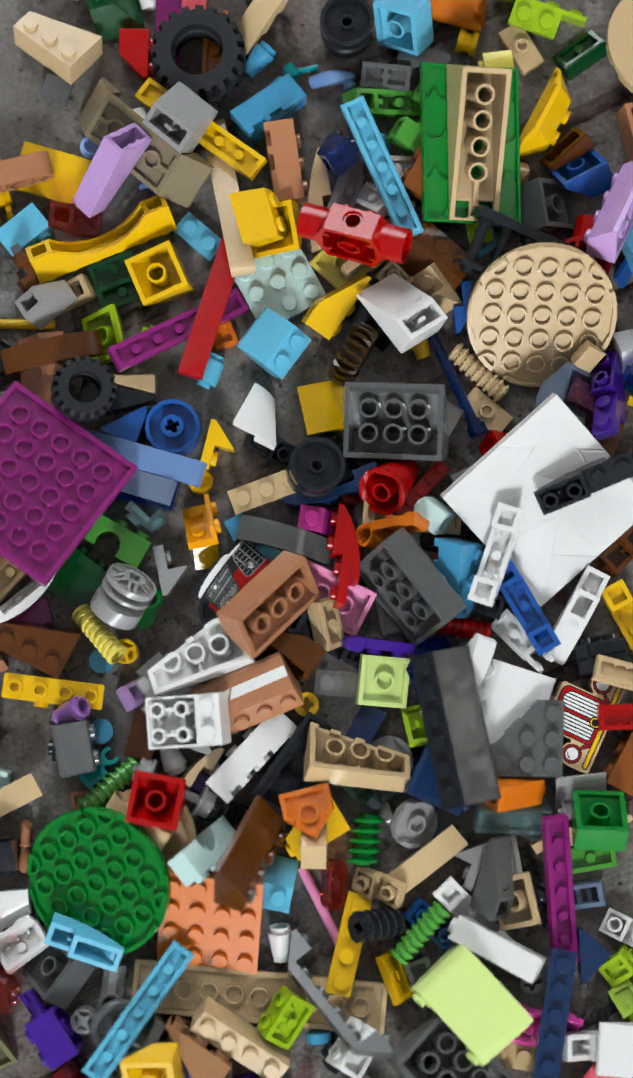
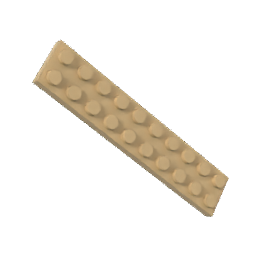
[131,957,388,1034]

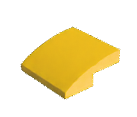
[297,380,345,436]

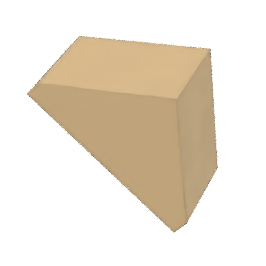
[301,822,327,869]

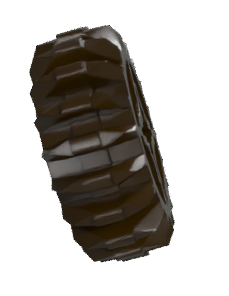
[329,321,379,387]

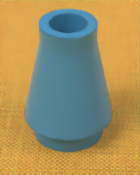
[245,40,276,78]

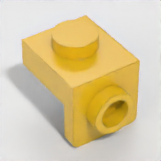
[193,534,220,570]

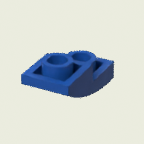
[403,896,453,951]

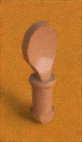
[19,819,32,874]

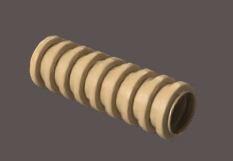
[447,343,510,403]

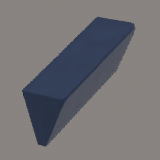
[346,705,386,745]

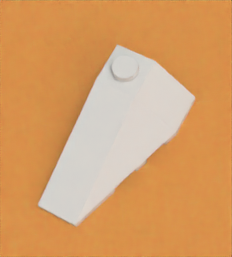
[147,618,256,695]

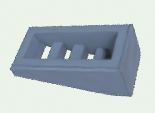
[573,877,607,910]

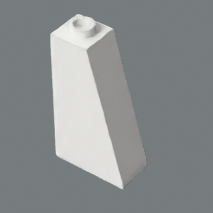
[447,914,547,984]

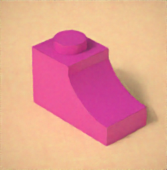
[297,504,333,538]

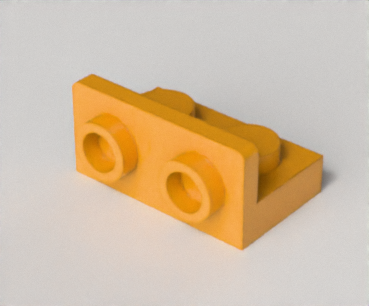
[182,493,222,550]

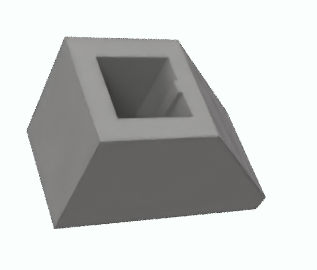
[14,280,78,330]

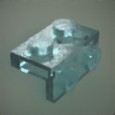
[125,501,168,533]

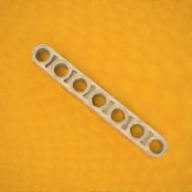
[206,118,256,278]

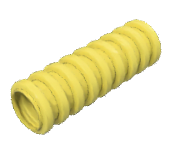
[72,604,127,664]

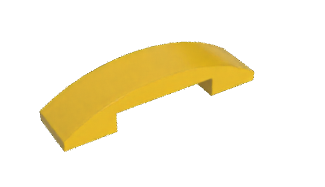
[601,579,633,654]

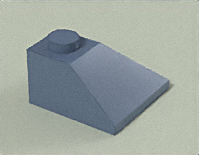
[535,362,593,424]

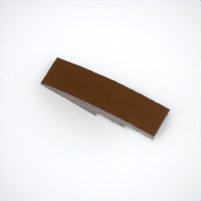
[578,525,633,583]

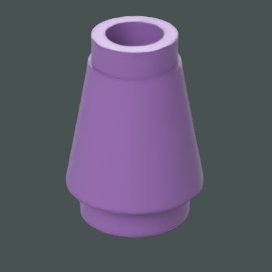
[52,696,90,725]

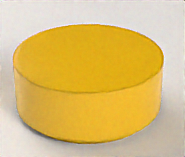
[189,470,214,495]

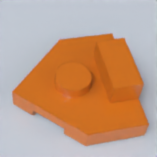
[278,782,335,840]

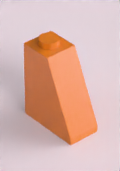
[484,776,546,812]

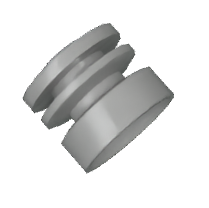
[90,563,157,630]

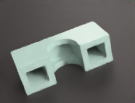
[411,496,456,556]
[167,815,236,887]

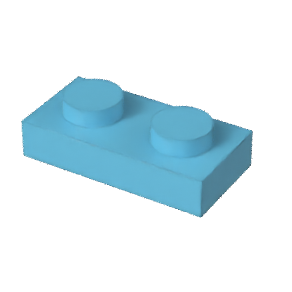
[173,212,221,263]

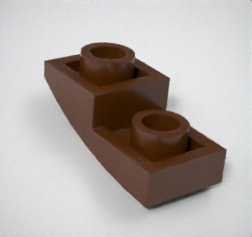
[10,243,37,293]

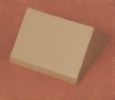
[498,872,541,931]

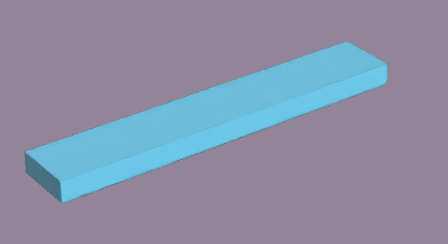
[340,96,424,236]
[81,940,195,1078]

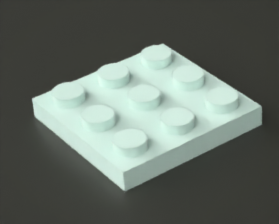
[234,249,326,321]

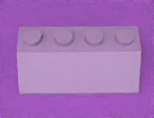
[584,161,633,263]

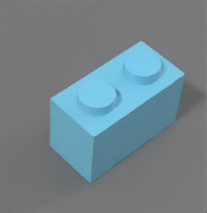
[0,202,54,257]

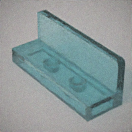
[473,799,553,835]

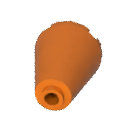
[430,0,486,32]

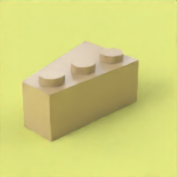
[13,11,103,85]

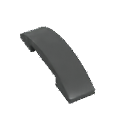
[235,514,333,567]

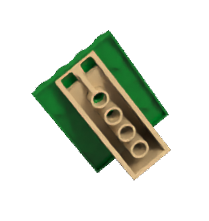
[420,62,521,224]

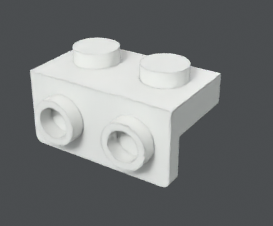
[0,914,50,975]

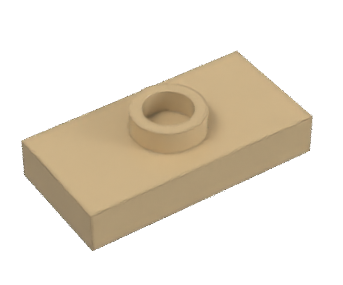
[498,26,545,76]
[459,386,513,432]
[591,654,633,691]

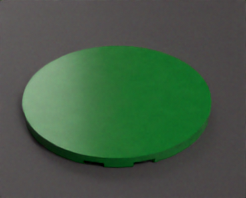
[27,806,171,955]

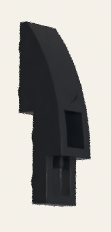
[534,449,633,515]

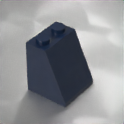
[404,745,469,816]

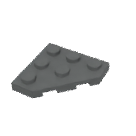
[490,699,564,777]

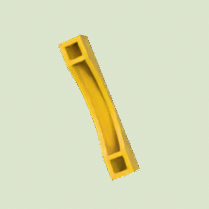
[25,195,177,284]

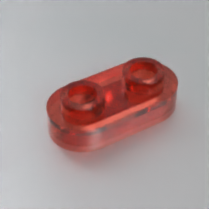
[320,858,348,911]

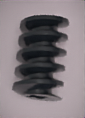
[348,906,405,944]

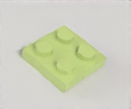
[355,654,411,709]

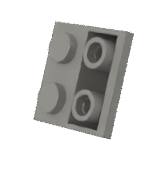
[142,81,219,153]

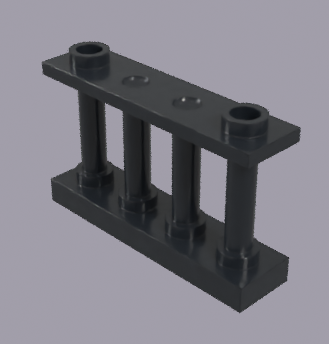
[452,205,569,276]

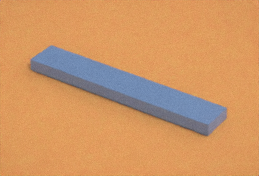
[82,427,207,488]

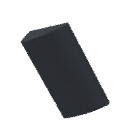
[250,711,344,817]

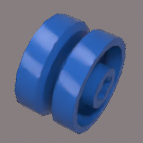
[145,399,202,456]

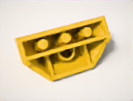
[519,67,572,160]

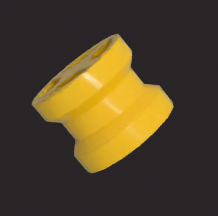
[455,28,480,57]
[119,639,139,664]
[295,692,319,717]

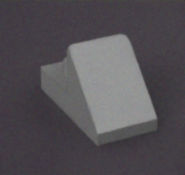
[153,545,189,597]
[455,840,489,891]

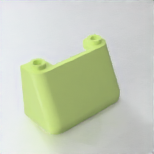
[410,944,533,1066]

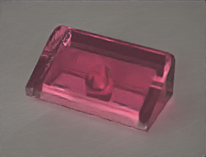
[567,377,595,419]

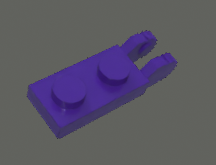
[341,635,415,658]

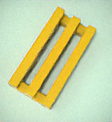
[375,949,414,1006]

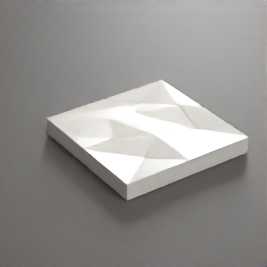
[440,393,633,607]

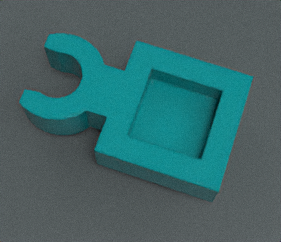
[77,746,120,791]

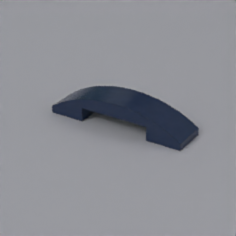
[282,462,377,510]

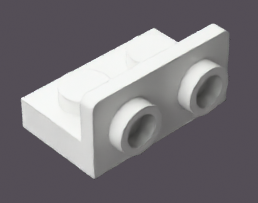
[325,1016,375,1078]

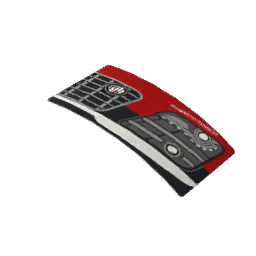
[192,539,271,613]

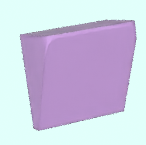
[116,680,145,712]

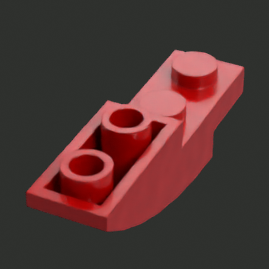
[326,504,360,609]

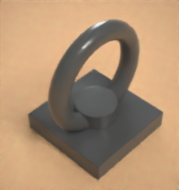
[89,999,165,1060]

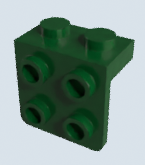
[48,544,109,610]

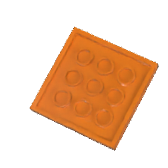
[157,868,265,975]

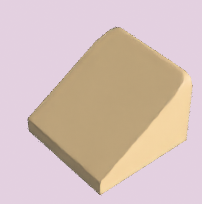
[571,339,606,373]

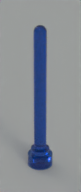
[428,333,488,438]

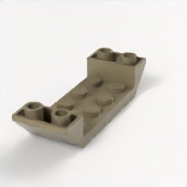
[78,77,214,208]

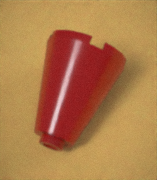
[358,459,419,515]

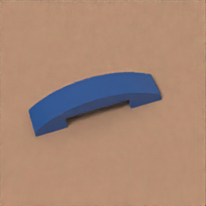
[500,558,561,656]

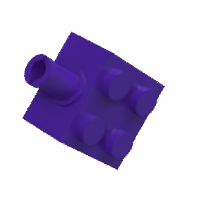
[19,988,85,1071]

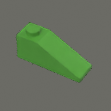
[342,88,421,119]

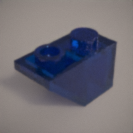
[317,133,362,177]

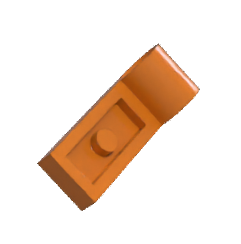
[356,511,429,551]

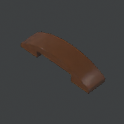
[0,330,104,376]

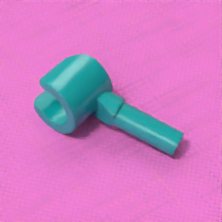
[282,62,318,80]

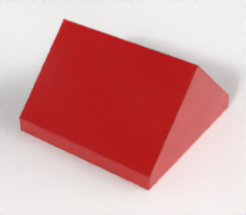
[125,770,186,831]

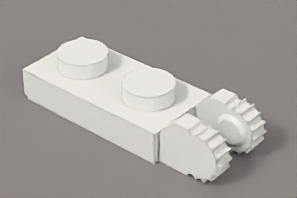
[491,608,556,674]

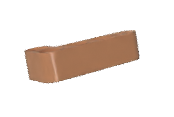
[0,151,55,193]

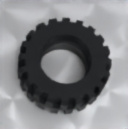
[150,5,246,104]

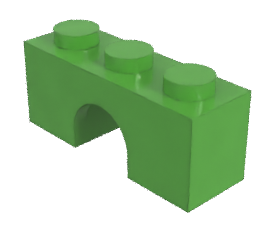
[386,82,421,156]
[84,511,154,569]

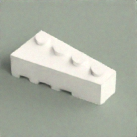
[205,713,297,804]

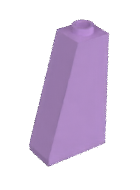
[72,122,152,218]

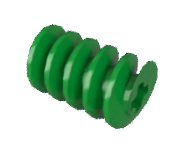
[346,811,384,866]

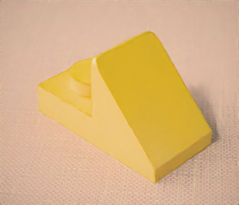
[200,419,235,472]

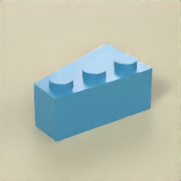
[230,74,307,148]
[433,537,484,619]

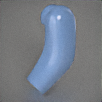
[309,70,356,91]

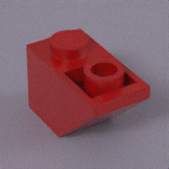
[119,28,155,84]

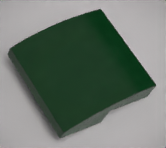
[87,249,140,308]

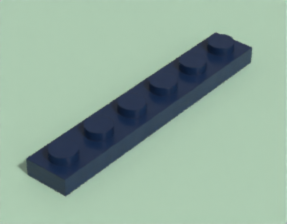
[531,947,577,1078]

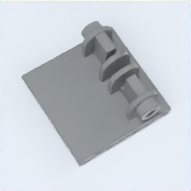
[555,772,607,819]

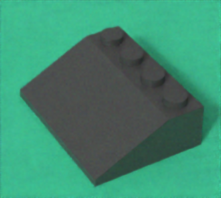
[343,382,448,461]
[359,527,467,647]
[385,1013,513,1078]

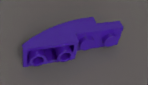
[591,350,626,441]

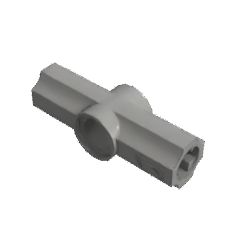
[98,963,127,1041]

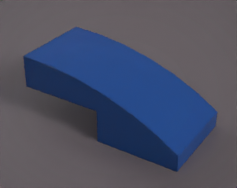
[452,281,472,336]

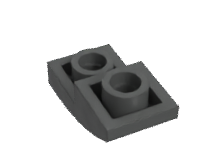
[397,47,452,68]

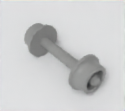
[131,757,217,818]

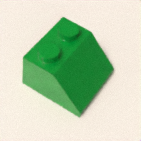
[571,790,629,851]

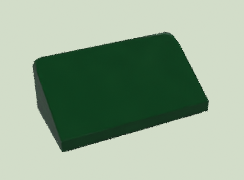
[552,30,607,81]

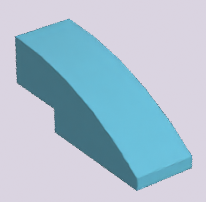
[44,912,124,972]

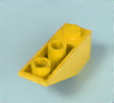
[301,274,371,340]

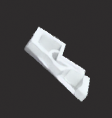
[233,383,276,451]
[0,887,32,931]

